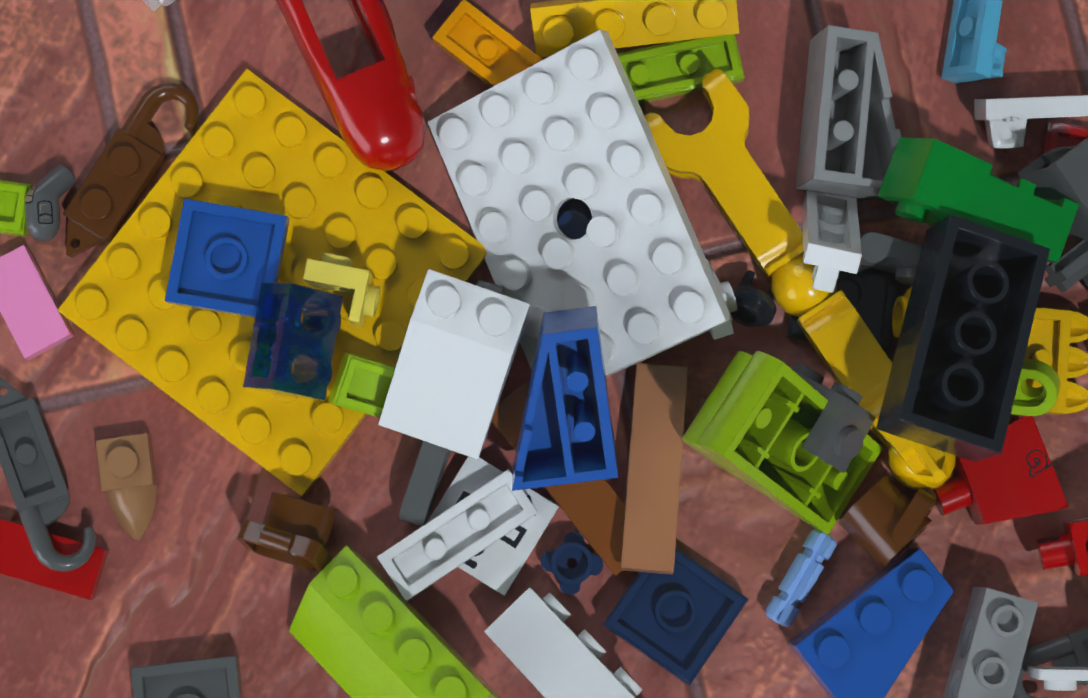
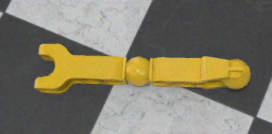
[644,68,956,491]

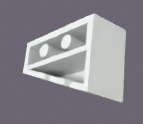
[484,587,643,698]

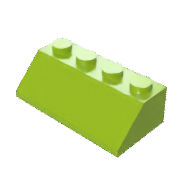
[289,545,501,698]

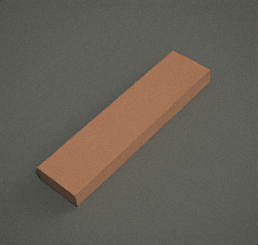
[620,363,688,575]

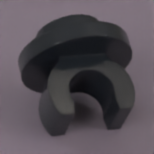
[730,270,777,327]

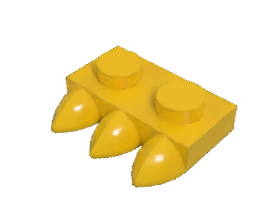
[1024,308,1088,415]

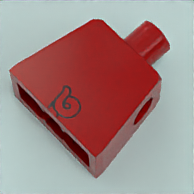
[933,415,1069,525]

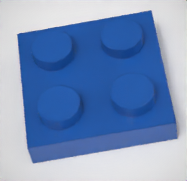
[165,199,290,321]

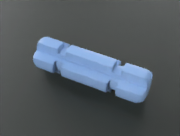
[765,529,837,627]

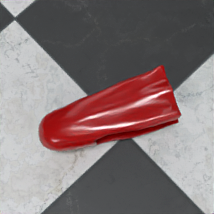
[276,0,426,171]

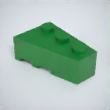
[878,137,1079,263]

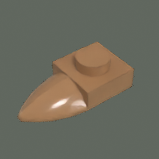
[95,433,157,540]

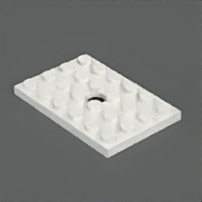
[427,30,732,377]

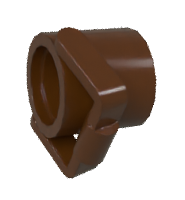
[839,476,937,568]
[237,492,337,572]

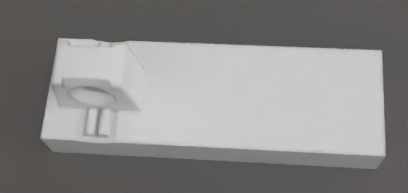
[974,95,1088,148]
[802,191,862,293]
[377,469,538,601]

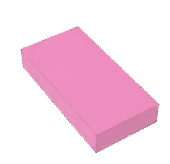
[0,245,75,360]

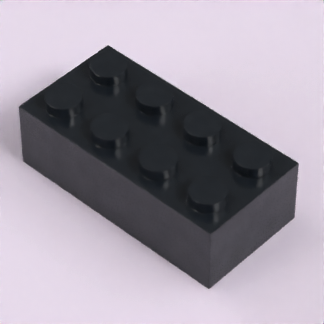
[876,215,1050,462]

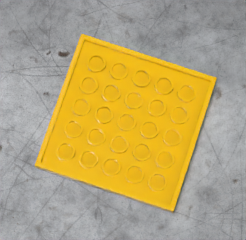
[57,69,487,497]

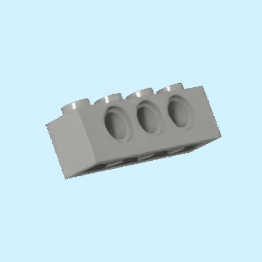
[943,586,1038,698]

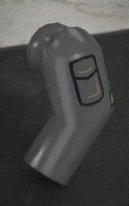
[25,164,76,242]

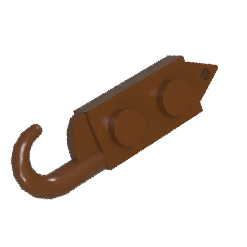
[63,83,199,258]

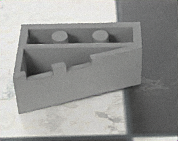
[795,25,901,202]

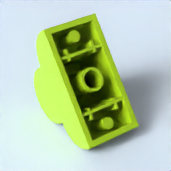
[681,351,883,535]

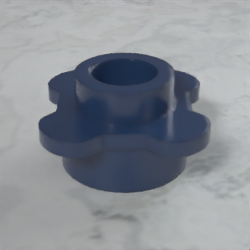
[541,532,603,595]

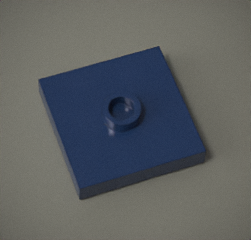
[602,548,749,686]

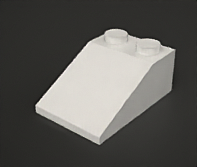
[378,269,530,460]

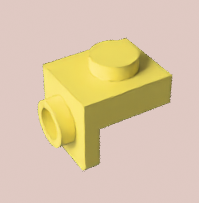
[303,253,380,328]

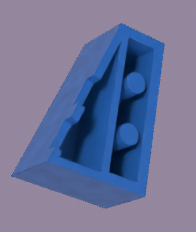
[512,306,618,491]
[788,548,954,698]

